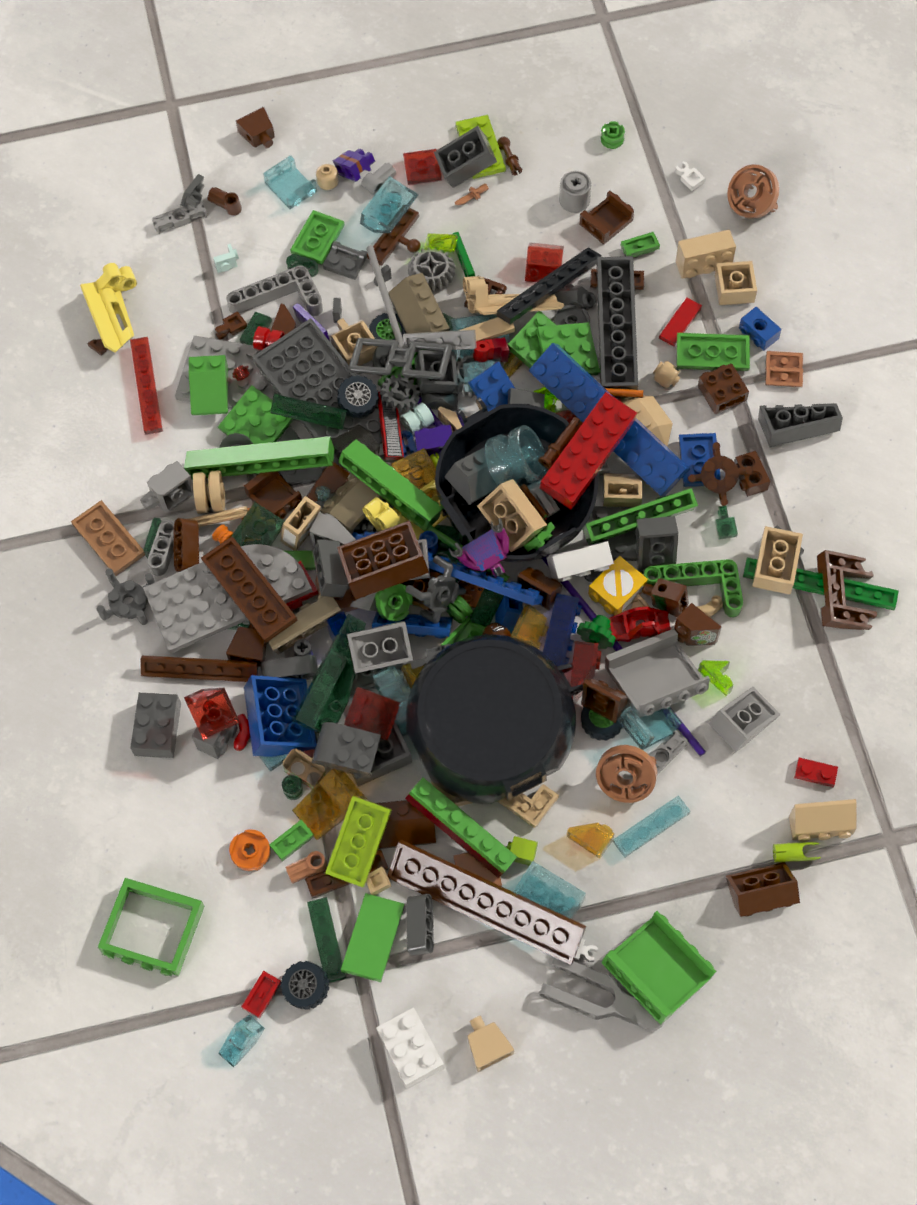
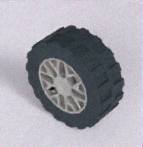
[337,375,378,418]

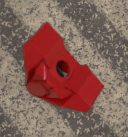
[609,606,671,642]

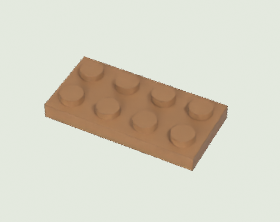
[71,500,146,576]

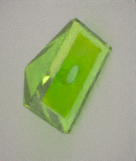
[424,233,458,253]

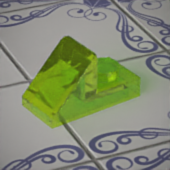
[698,660,734,696]

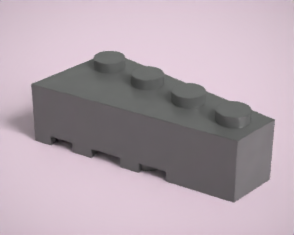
[758,403,843,447]

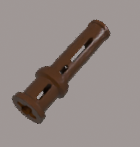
[538,417,583,469]

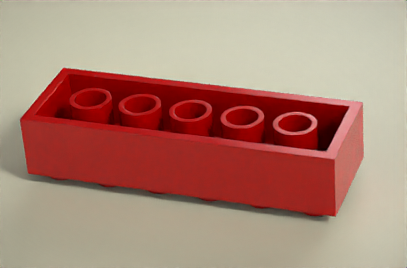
[539,392,637,509]

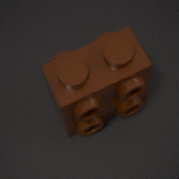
[698,363,749,414]

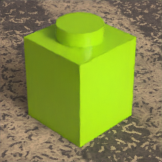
[507,836,538,867]

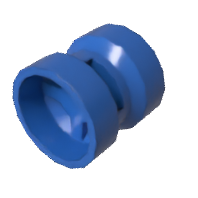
[419,531,438,555]

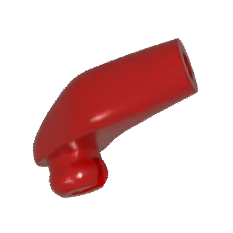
[233,714,250,751]

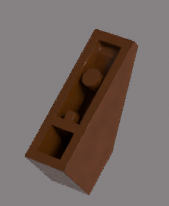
[306,462,350,502]

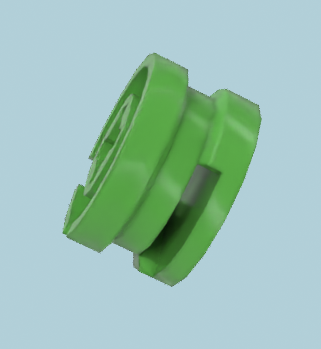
[600,121,625,149]
[446,595,473,624]

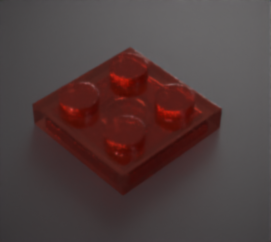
[403,149,442,185]

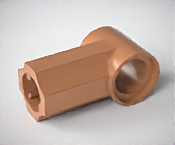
[286,851,328,884]

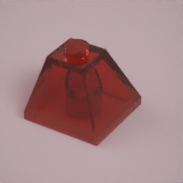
[184,687,240,739]

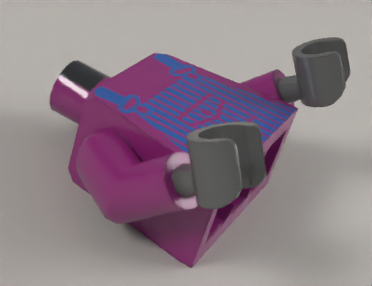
[449,518,509,578]

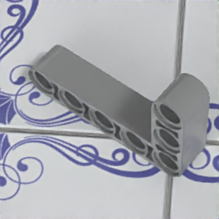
[226,266,323,316]

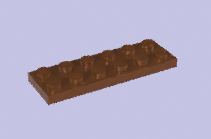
[201,536,298,643]

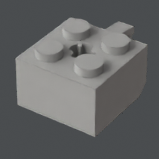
[140,461,194,512]

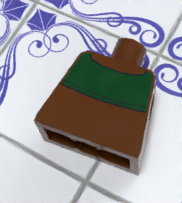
[643,578,689,617]

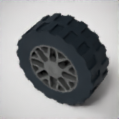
[281,961,330,1010]

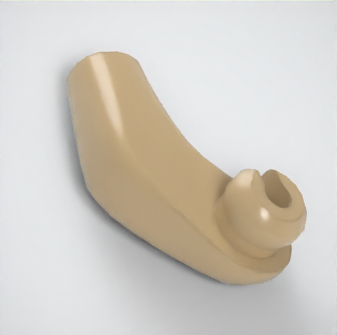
[697,595,723,617]

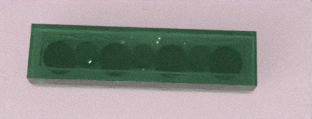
[270,394,347,430]
[307,897,346,982]

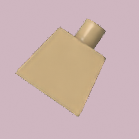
[467,1016,514,1072]

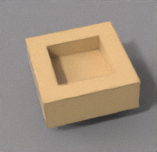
[366,867,392,896]

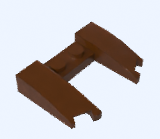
[817,550,877,630]

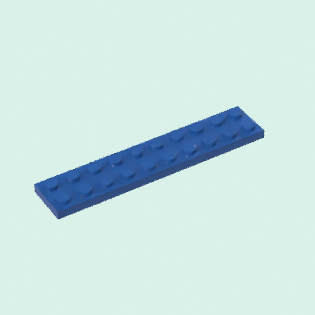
[356,531,544,606]

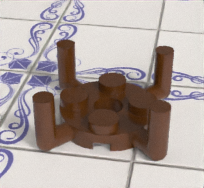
[688,442,753,506]

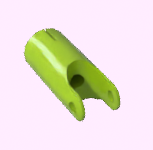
[773,842,821,862]

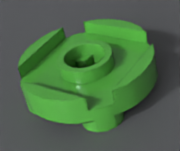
[375,584,413,621]

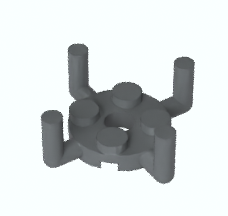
[406,556,466,624]
[97,568,155,625]

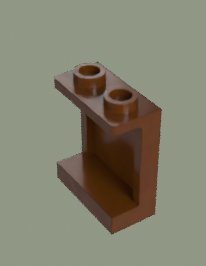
[579,191,634,245]
[244,471,302,522]

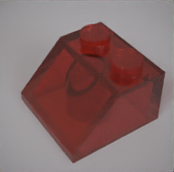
[344,687,401,740]

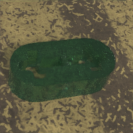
[286,254,319,277]

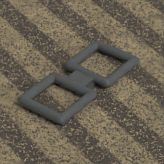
[348,338,452,380]

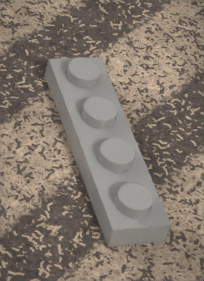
[403,330,477,352]

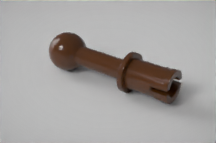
[497,136,522,176]

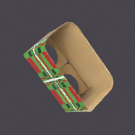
[283,749,327,791]

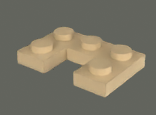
[497,784,559,828]

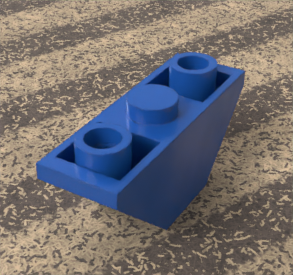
[494,592,523,638]

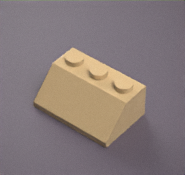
[789,799,857,842]

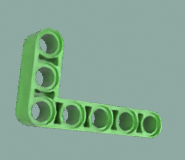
[644,559,743,618]

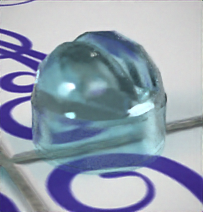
[315,486,331,501]

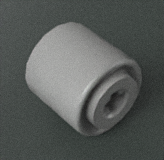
[559,171,591,213]

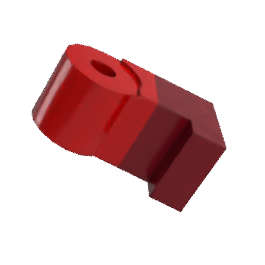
[473,337,509,362]

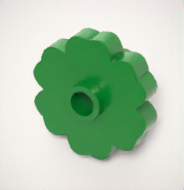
[576,615,616,649]

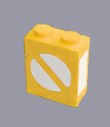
[588,556,648,615]

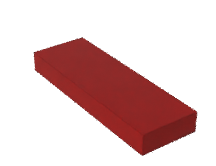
[659,297,702,347]

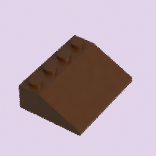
[337,520,429,600]

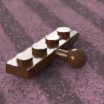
[367,205,421,266]

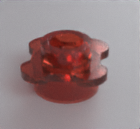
[232,365,250,381]

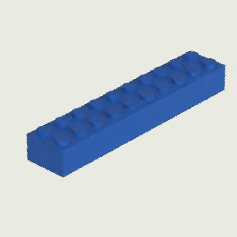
[528,343,690,496]

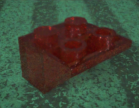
[525,242,564,282]

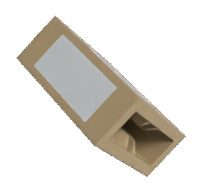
[280,496,321,551]

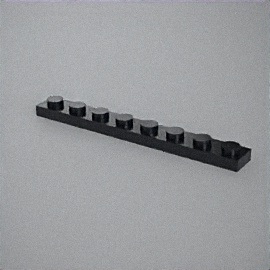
[496,247,602,324]

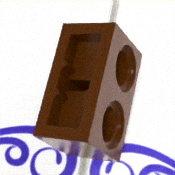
[734,450,771,497]

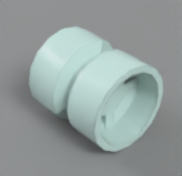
[400,403,434,435]

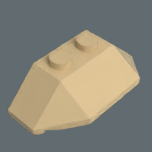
[618,395,673,446]

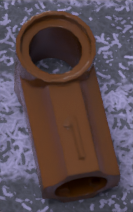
[207,187,242,216]

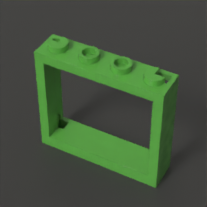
[98,878,205,977]

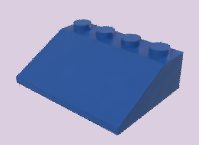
[244,675,317,757]

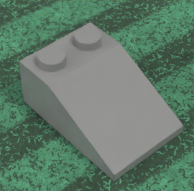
[309,512,356,548]
[347,621,413,673]
[709,686,781,752]

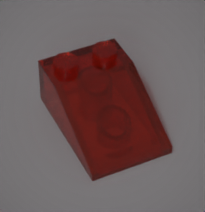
[570,641,601,705]

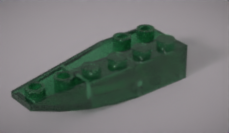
[292,614,366,734]

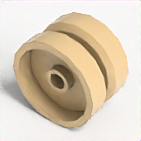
[193,471,225,514]

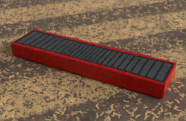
[378,391,404,460]

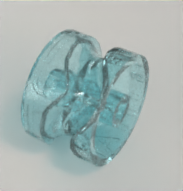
[485,425,548,488]

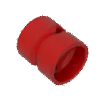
[253,326,285,351]

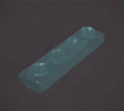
[613,795,691,858]

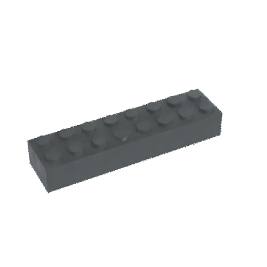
[596,256,638,390]

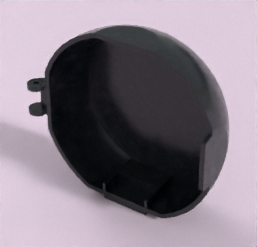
[435,398,598,562]
[406,634,583,804]

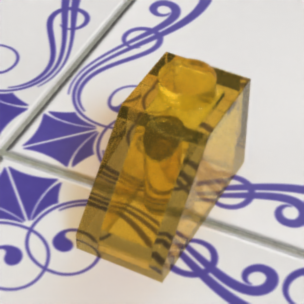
[566,823,615,859]

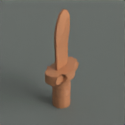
[455,183,489,205]

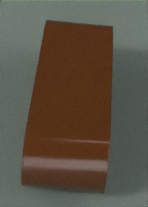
[173,518,199,572]

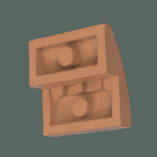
[765,351,803,387]

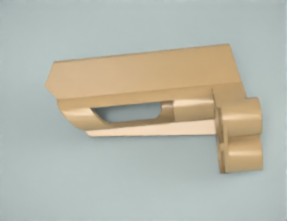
[463,276,564,315]

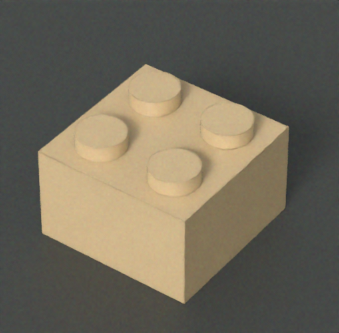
[715,261,757,305]

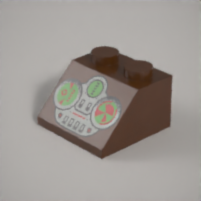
[674,603,722,646]

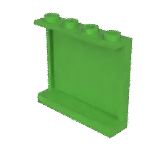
[601,911,717,1025]

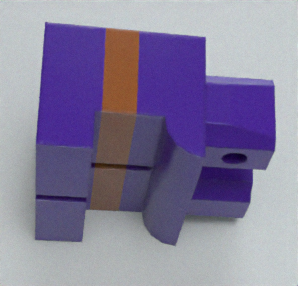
[333,149,375,182]

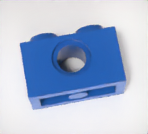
[739,306,782,351]

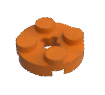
[229,829,271,871]

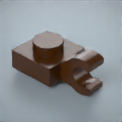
[215,311,248,340]

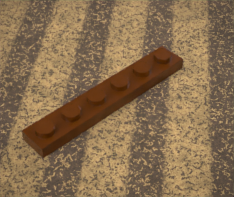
[140,655,258,682]

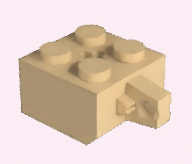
[330,318,378,366]

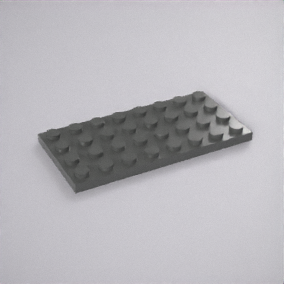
[252,318,382,469]

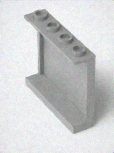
[605,629,710,718]

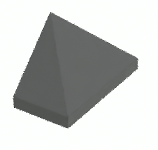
[421,393,458,411]

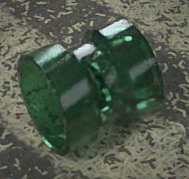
[281,775,303,800]

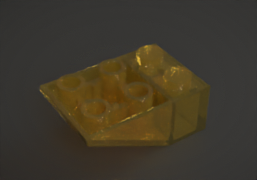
[292,769,367,840]

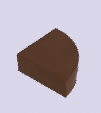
[87,339,108,356]

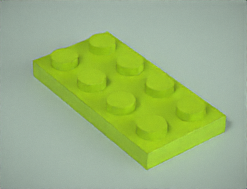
[455,115,506,179]
[325,796,392,888]

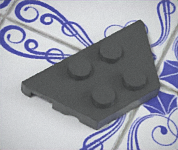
[278,425,323,486]

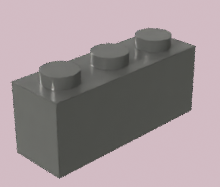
[312,540,350,597]

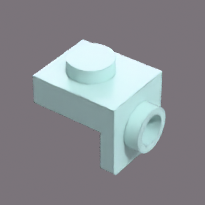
[213,244,239,273]

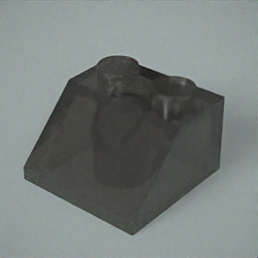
[332,424,380,472]

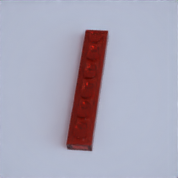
[130,336,163,435]

